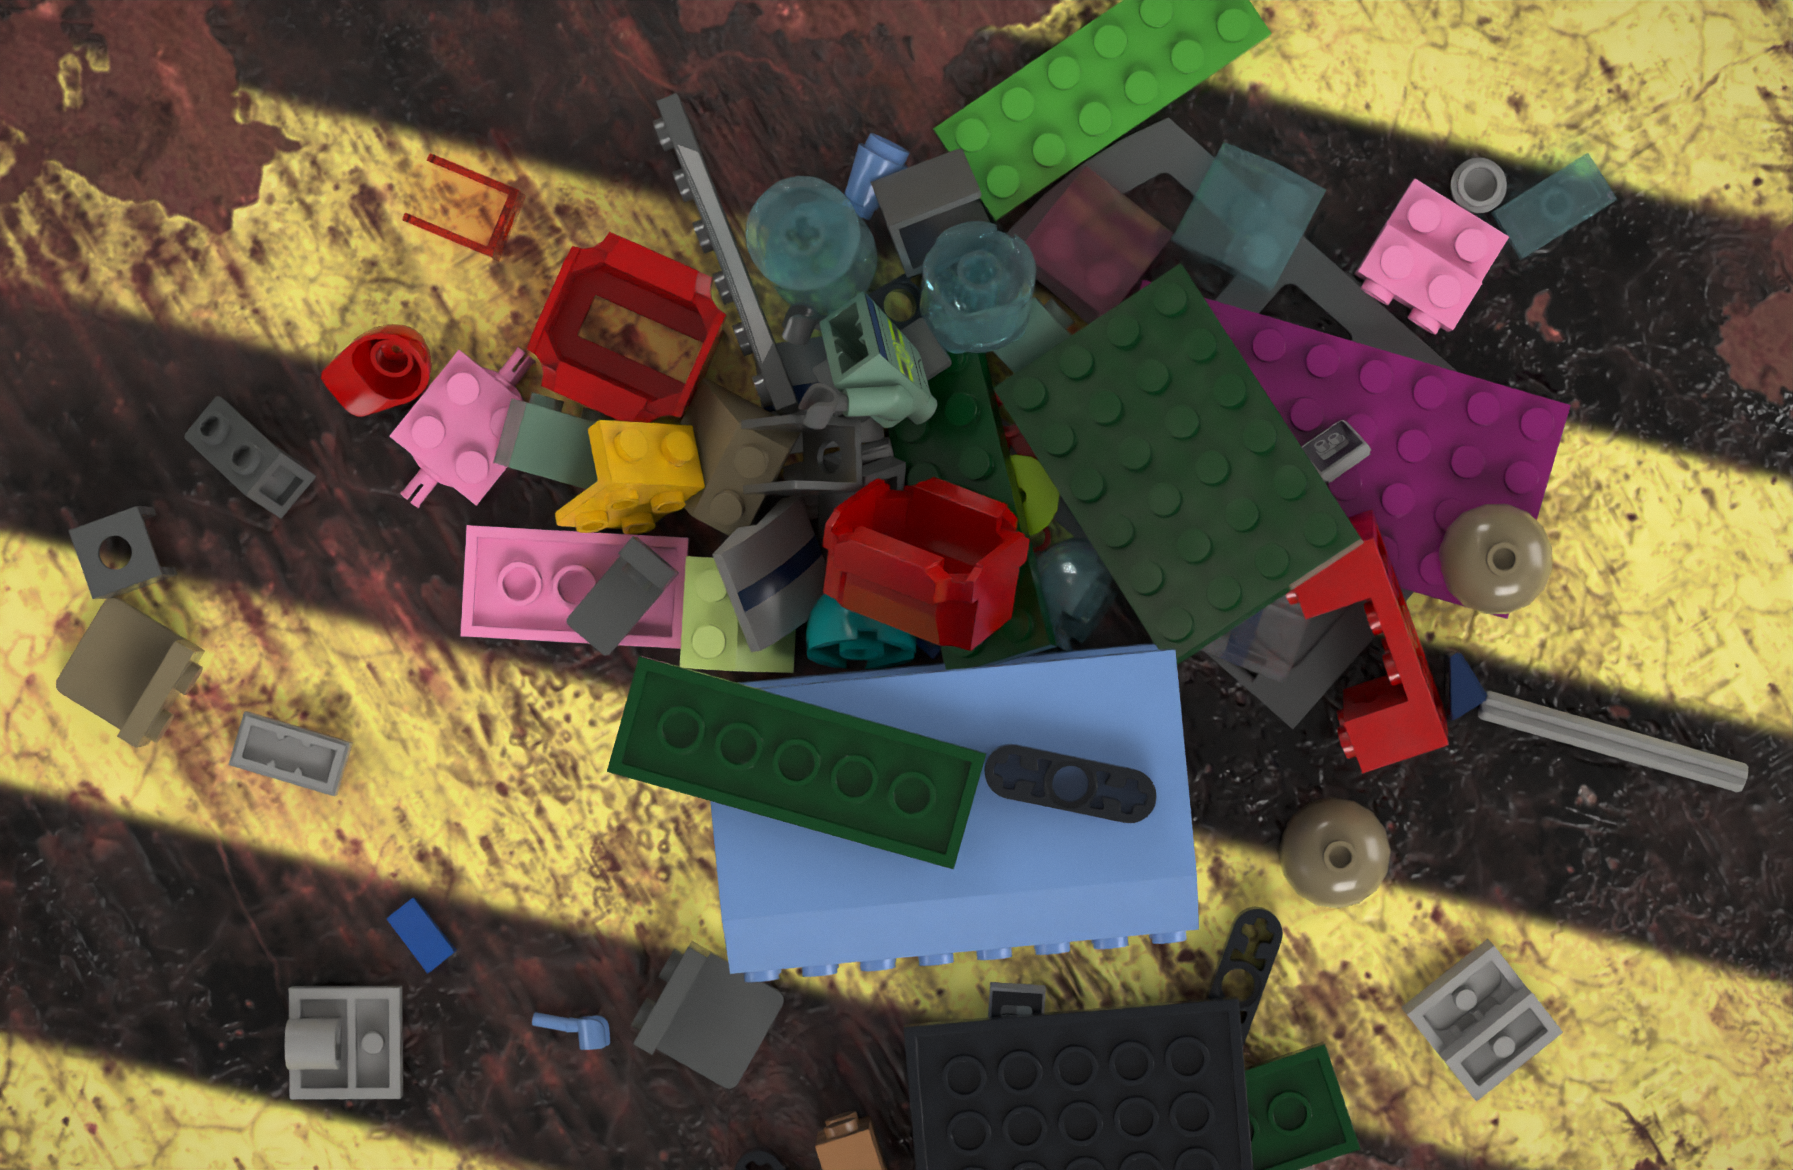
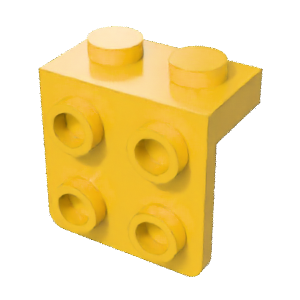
[555,420,705,535]

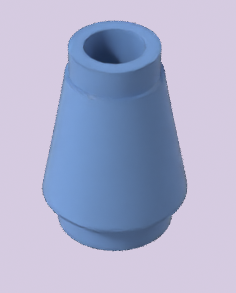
[841,133,910,220]

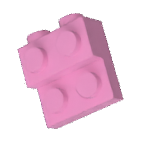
[1354,179,1509,335]

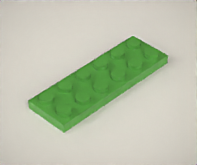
[933,0,1272,222]

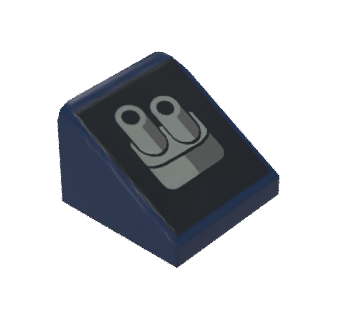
[1444,651,1488,721]

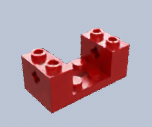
[1285,509,1449,773]

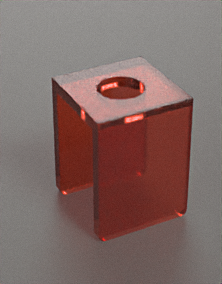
[402,153,526,262]

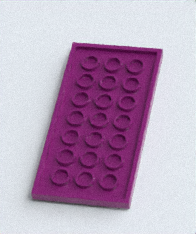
[1139,280,1571,619]

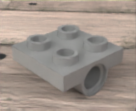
[285,986,403,1099]

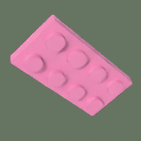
[461,525,690,649]

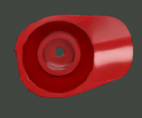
[321,324,432,417]

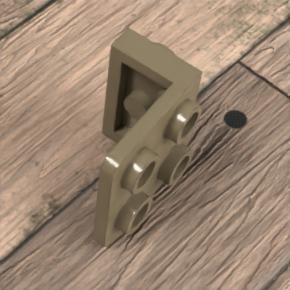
[56,597,205,748]

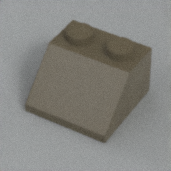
[680,377,801,536]

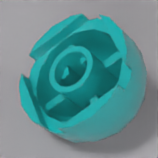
[806,594,917,669]

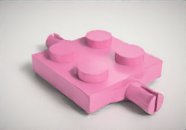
[390,347,536,508]

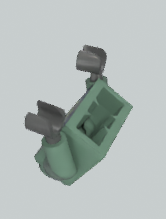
[782,291,937,429]

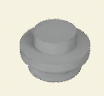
[1450,158,1507,214]

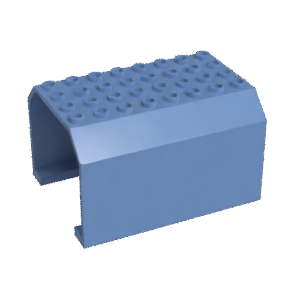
[710,643,1199,982]

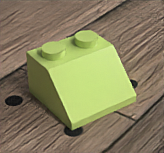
[680,556,796,673]

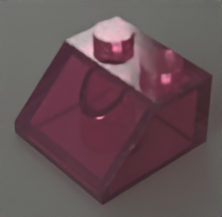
[1018,166,1174,317]

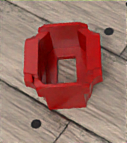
[527,232,727,423]
[822,477,1030,651]

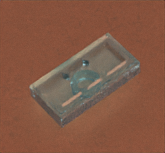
[1492,153,1618,260]

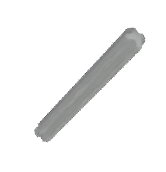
[1478,691,1748,792]

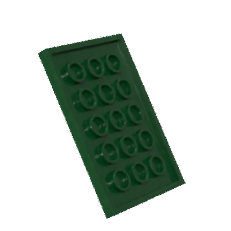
[993,263,1364,665]

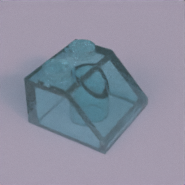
[1171,142,1326,293]

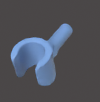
[532,1012,610,1050]

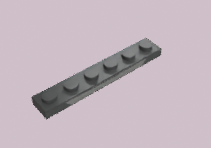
[653,93,801,416]

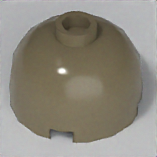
[1439,504,1552,614]
[1278,797,1391,909]

